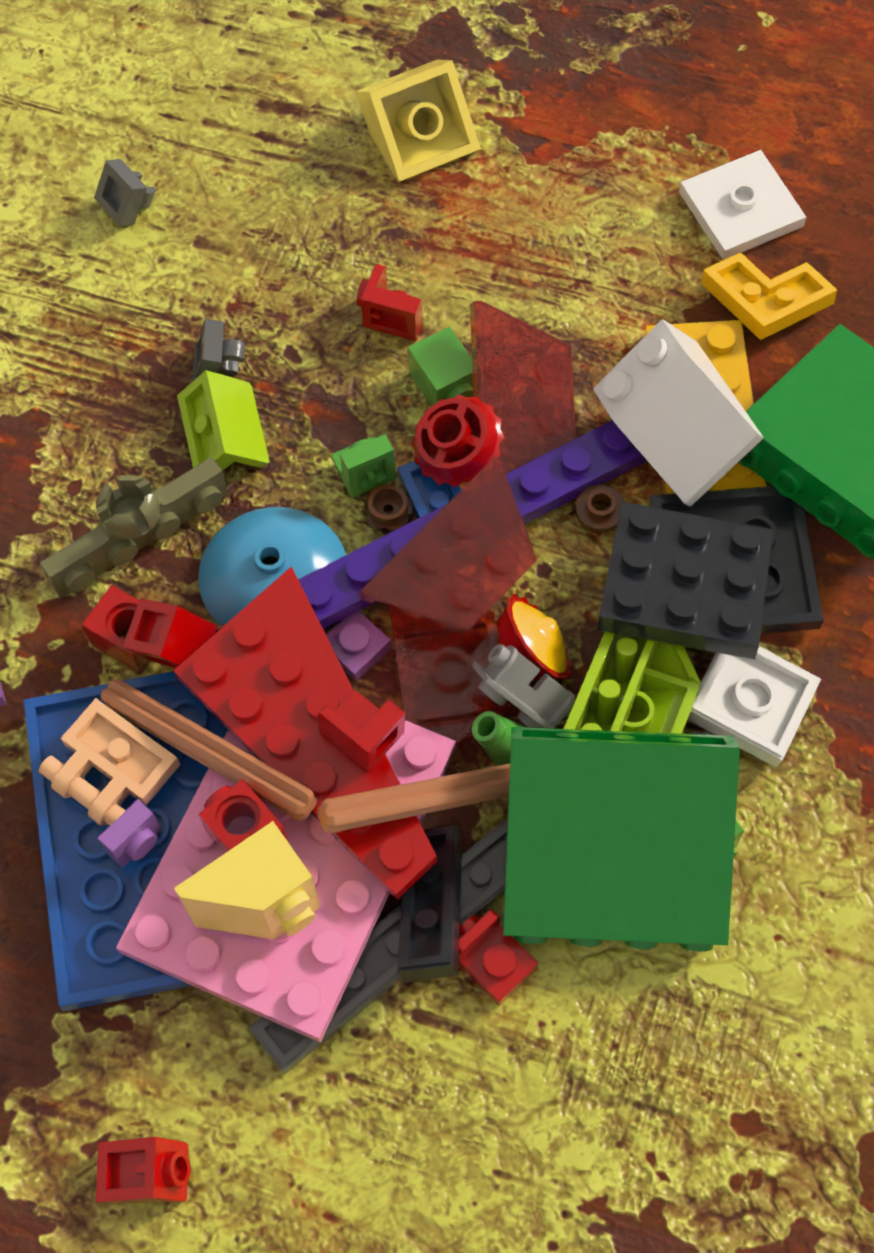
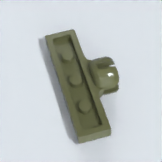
[40,457,229,599]

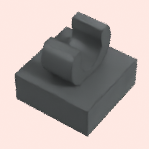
[94,159,156,226]
[192,318,245,382]

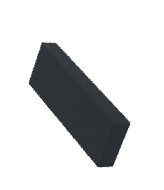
[397,825,463,982]

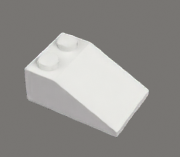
[593,319,764,507]

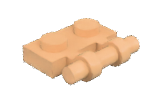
[39,698,181,826]

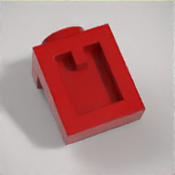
[356,264,422,341]
[458,909,539,1006]
[95,1137,191,1204]

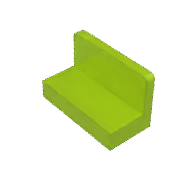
[177,370,270,471]

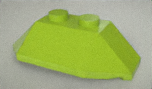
[564,631,701,734]

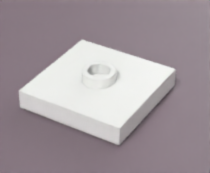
[679,150,806,260]
[688,646,821,768]

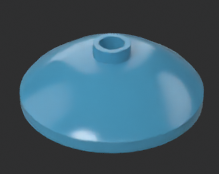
[198,507,346,625]

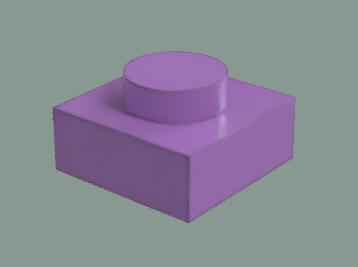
[326,611,392,682]
[98,799,162,868]

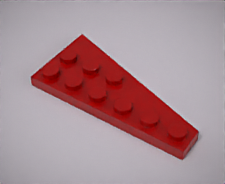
[173,566,437,900]

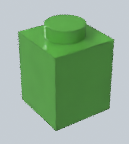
[408,326,479,406]

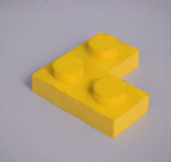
[701,252,838,340]

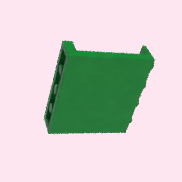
[739,324,874,560]
[503,727,740,952]

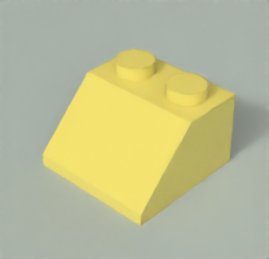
[355,60,481,182]
[174,821,321,940]

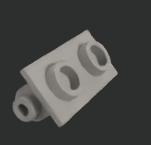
[471,644,575,729]

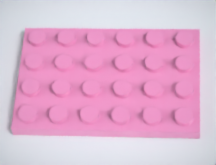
[116,720,456,1043]

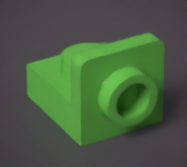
[332,434,396,498]

